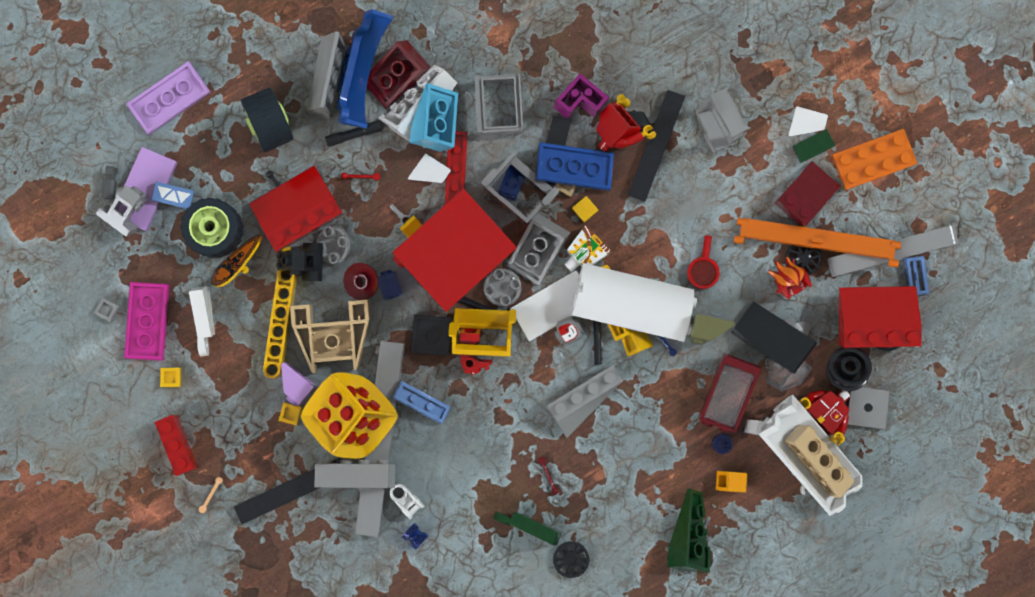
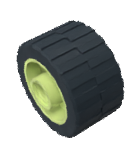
[240,87,294,152]
[180,198,244,258]

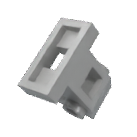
[96,185,147,237]

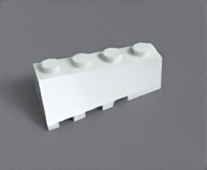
[378,65,457,142]

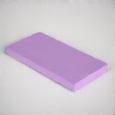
[126,61,211,135]
[118,147,178,232]

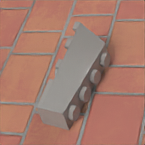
[547,365,623,438]

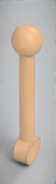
[199,477,223,513]

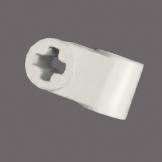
[390,483,425,520]

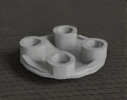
[316,226,350,264]
[484,269,522,306]

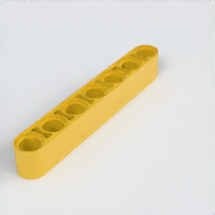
[263,247,298,379]

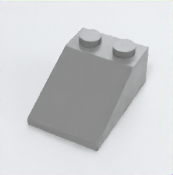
[507,214,570,285]

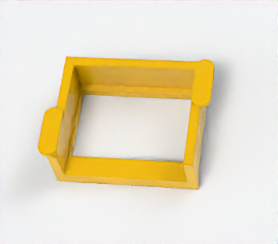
[448,308,516,357]

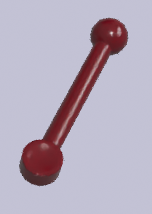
[538,457,559,495]

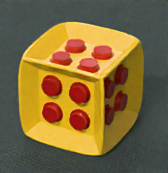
[301,372,398,459]

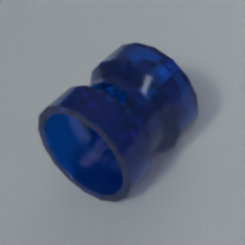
[711,434,733,454]
[402,522,429,550]

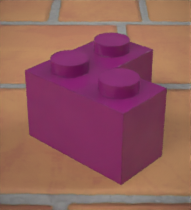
[553,73,609,119]

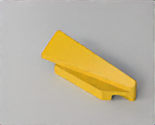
[601,265,653,357]

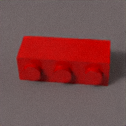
[154,415,198,476]

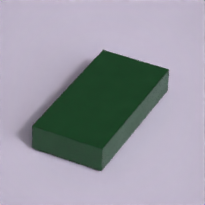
[792,129,836,163]

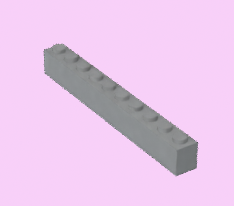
[352,341,405,537]

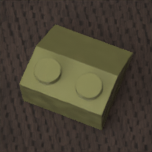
[688,314,735,345]

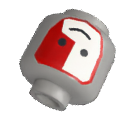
[554,317,584,345]

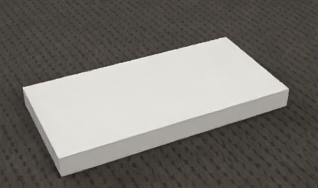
[510,271,579,342]

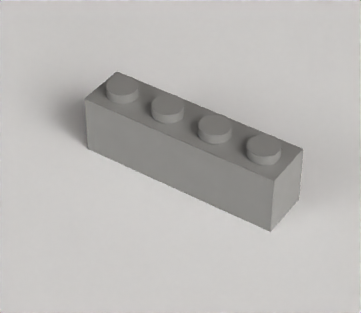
[314,460,395,488]

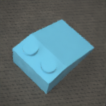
[410,83,458,152]

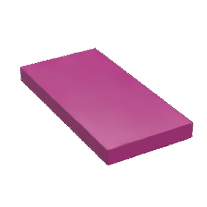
[124,282,170,361]

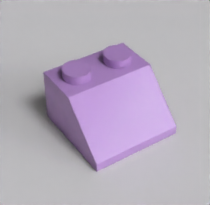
[281,362,318,406]

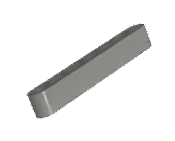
[827,225,959,277]

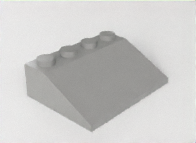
[304,31,346,119]

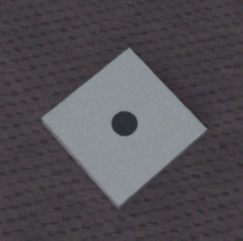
[848,388,889,429]

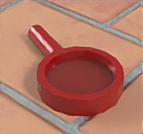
[687,235,720,289]

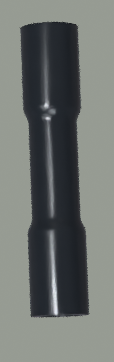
[325,120,383,147]

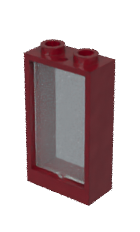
[699,353,761,434]

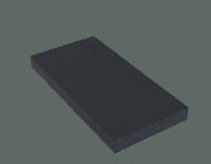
[731,302,817,374]

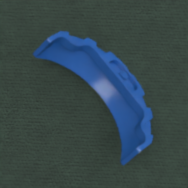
[336,9,393,129]

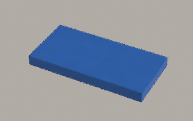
[535,142,614,191]

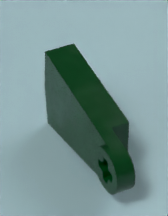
[493,511,563,546]

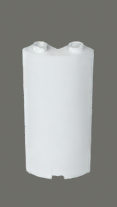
[572,263,697,342]
[759,394,862,516]

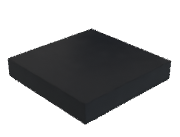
[411,315,452,356]

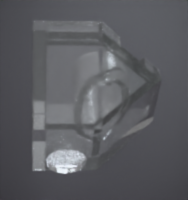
[764,356,812,392]

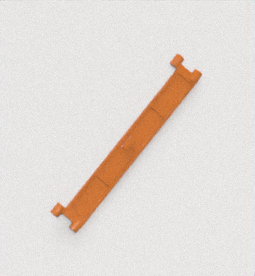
[734,218,901,268]

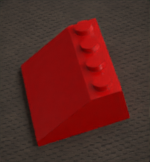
[249,165,344,253]
[838,286,922,348]

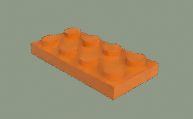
[832,129,918,191]

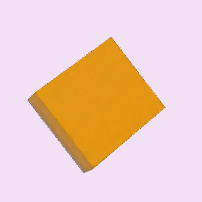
[716,471,747,492]

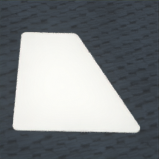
[789,106,828,136]
[408,154,451,183]

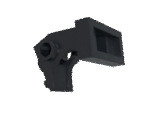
[276,243,323,281]

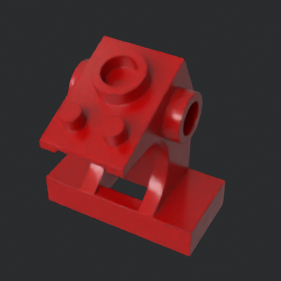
[460,328,492,375]

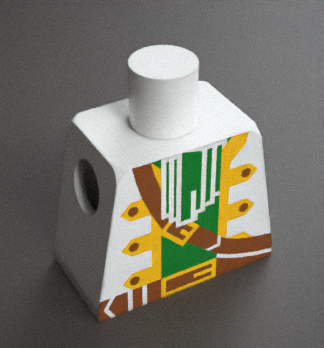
[564,225,611,272]

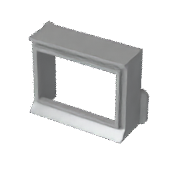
[474,73,523,140]
[695,88,750,153]
[482,151,559,226]

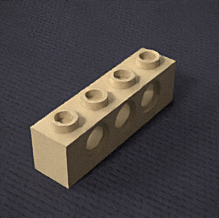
[784,425,855,498]

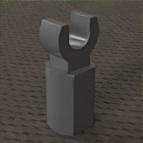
[101,166,117,200]

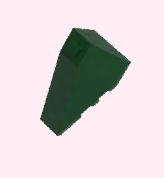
[667,488,711,573]

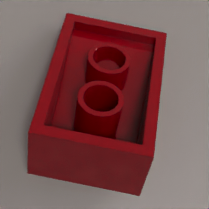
[367,40,431,108]
[774,161,840,227]

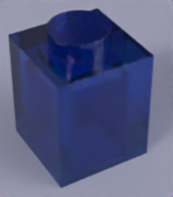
[377,270,403,301]

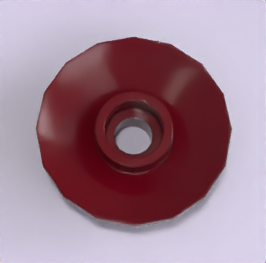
[343,262,379,300]

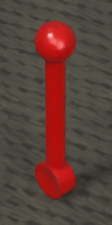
[341,172,381,181]

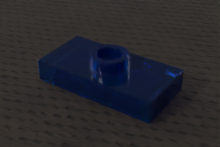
[498,165,525,201]

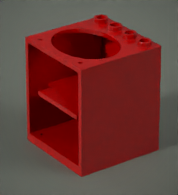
[392,188,517,312]

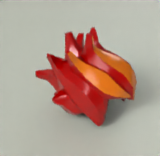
[768,257,812,299]

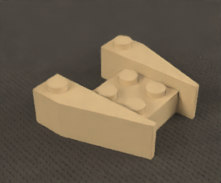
[290,300,371,373]

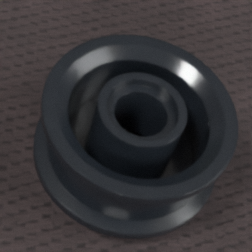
[826,347,872,392]

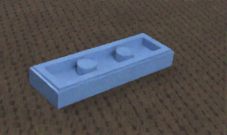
[391,381,450,424]

